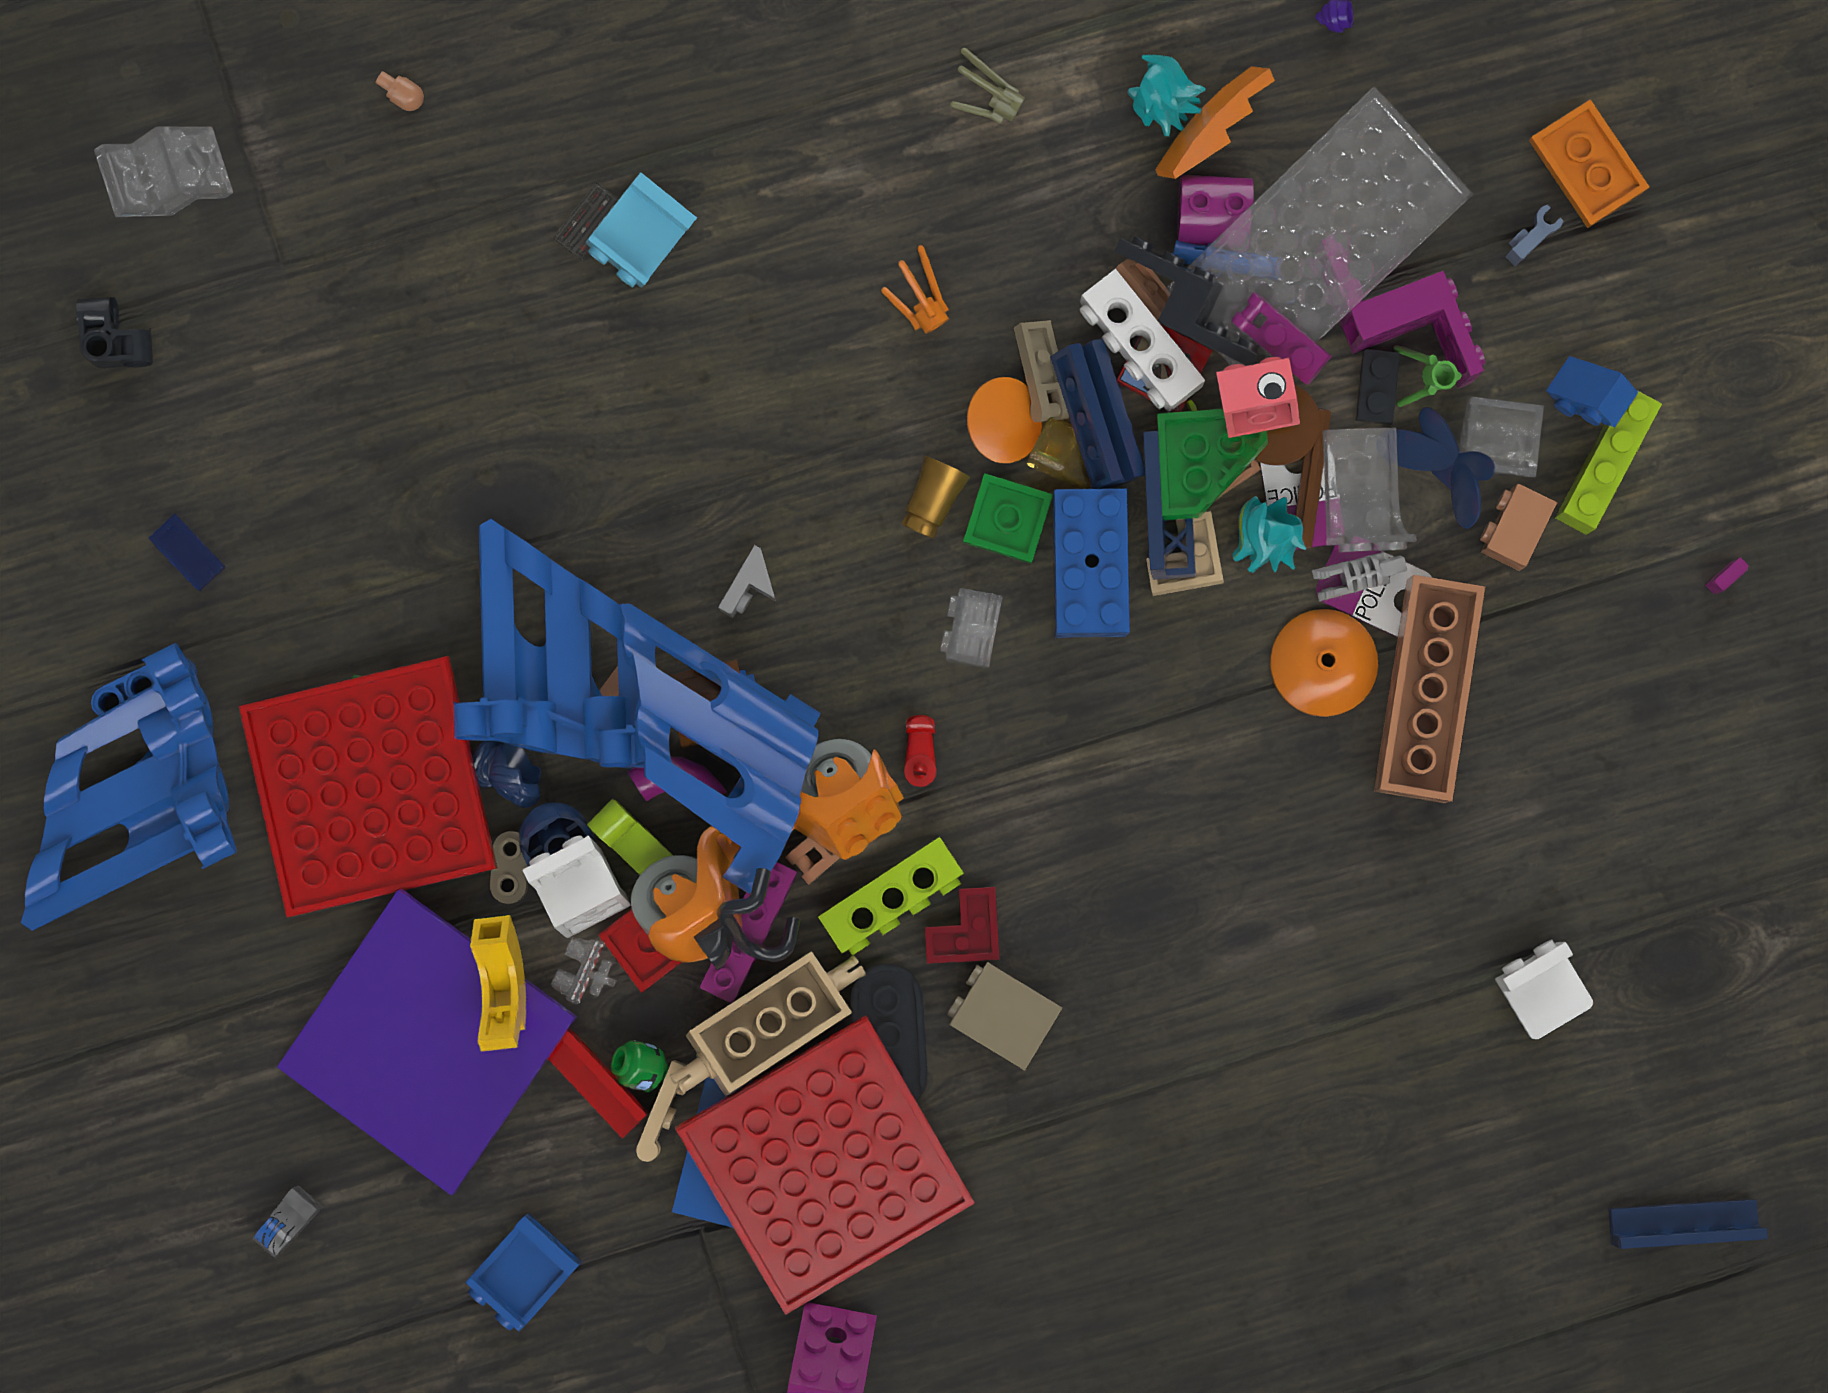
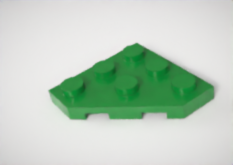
[1157,409,1268,520]

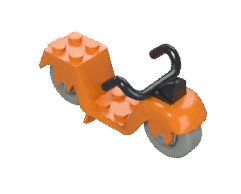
[631,739,904,970]

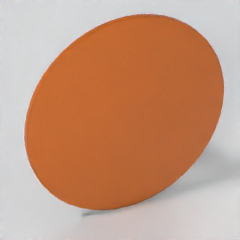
[967,377,1042,463]

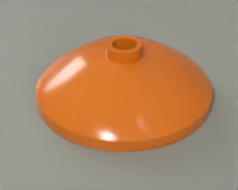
[1270,609,1378,717]

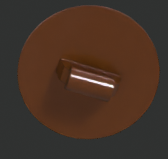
[1254,384,1321,466]

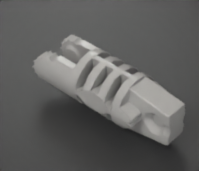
[1312,552,1407,602]

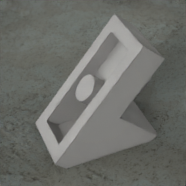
[718,545,776,618]

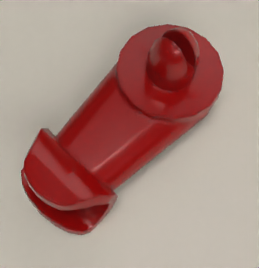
[904,715,936,787]

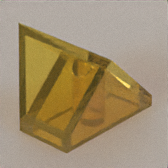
[1027,417,1091,489]

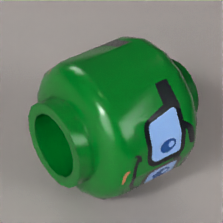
[611,1040,668,1092]

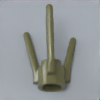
[950,48,1025,124]

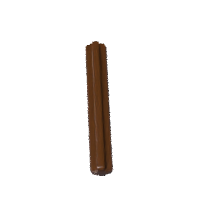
[1295,408,1331,549]

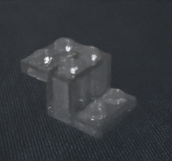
[94,127,233,217]

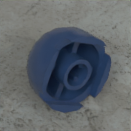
[519,802,593,867]

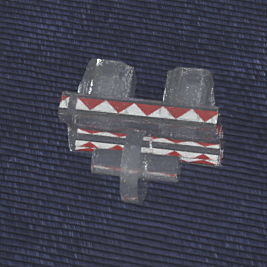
[551,937,617,1004]

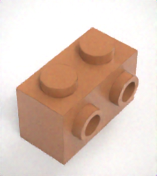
[1480,484,1557,571]

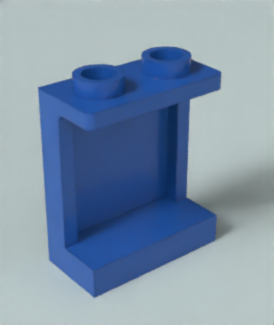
[465,1213,582,1332]

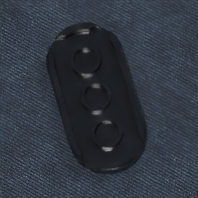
[851,964,928,1099]

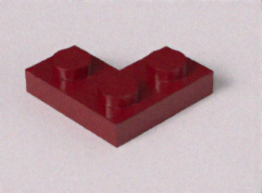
[925,887,999,964]

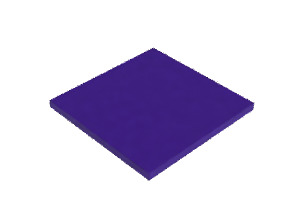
[277,889,577,1196]

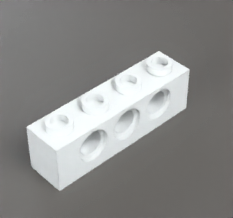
[1080,269,1205,413]

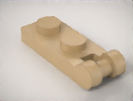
[636,1060,689,1162]

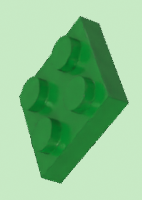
[963,473,1053,564]

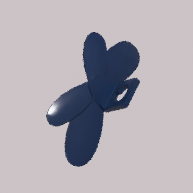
[1377,407,1495,529]

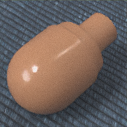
[376,71,424,111]

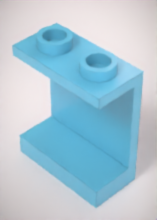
[585,172,697,288]

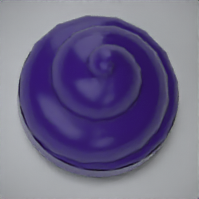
[1315,0,1353,33]

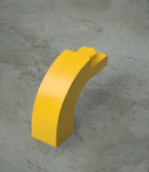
[470,915,526,1051]

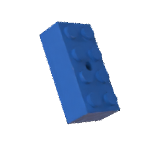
[1053,489,1130,638]

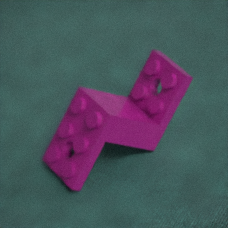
[1313,235,1485,389]
[787,1302,877,1393]

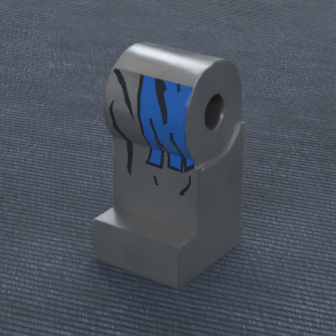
[253,1186,323,1258]

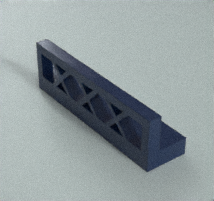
[1143,431,1196,580]
[1608,1199,1768,1249]

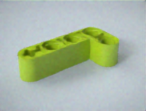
[587,798,674,875]

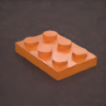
[1529,99,1649,228]

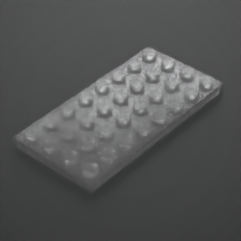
[1164,87,1473,366]

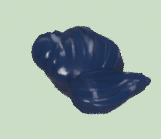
[473,741,541,808]

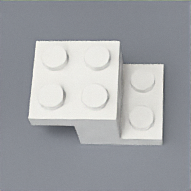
[523,836,631,938]

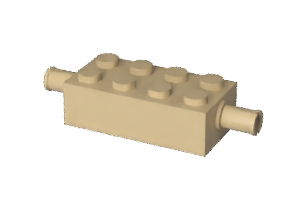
[670,951,865,1097]

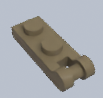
[1014,320,1069,422]

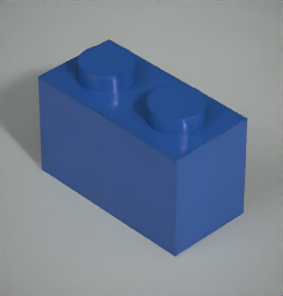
[1546,356,1638,428]

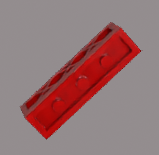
[548,1028,650,1139]

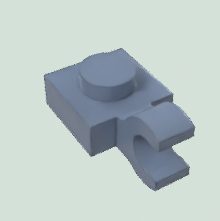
[1506,205,1563,267]

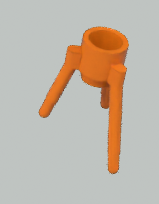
[881,245,949,334]

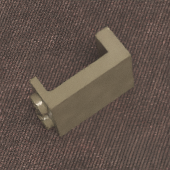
[947,962,1062,1070]

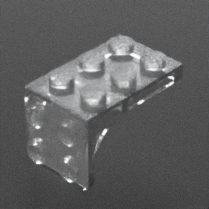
[1323,428,1417,552]

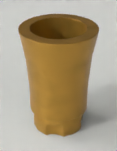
[902,456,970,539]

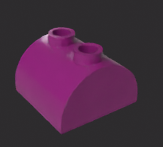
[1177,174,1254,251]

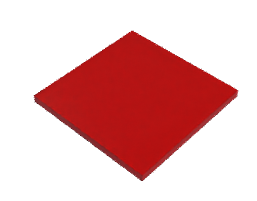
[239,656,498,918]
[675,1016,975,1315]

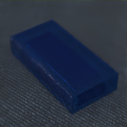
[149,514,226,591]

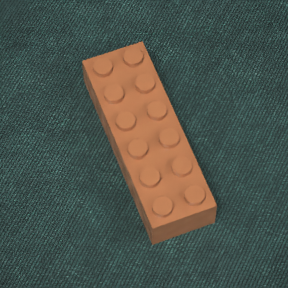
[1374,575,1485,803]

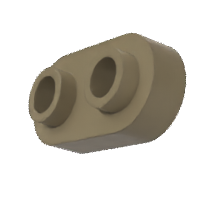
[490,831,528,904]

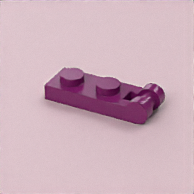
[1231,292,1332,385]

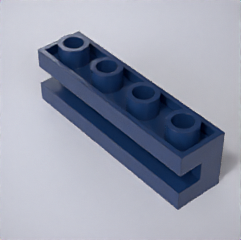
[1050,339,1145,489]

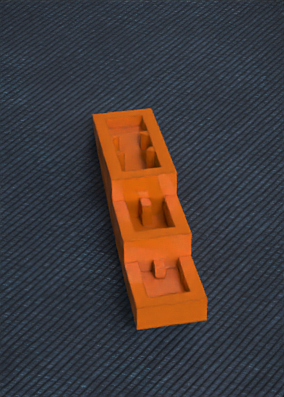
[1155,67,1275,179]

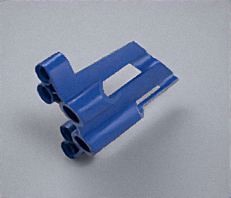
[453,519,644,768]
[619,604,821,894]
[21,643,237,931]

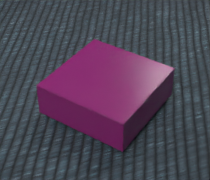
[1705,557,1749,594]

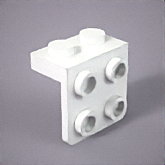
[1495,940,1593,1039]

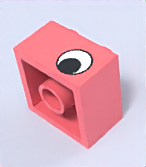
[1216,357,1300,438]

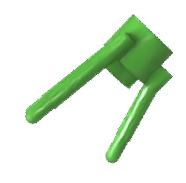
[1393,345,1461,407]

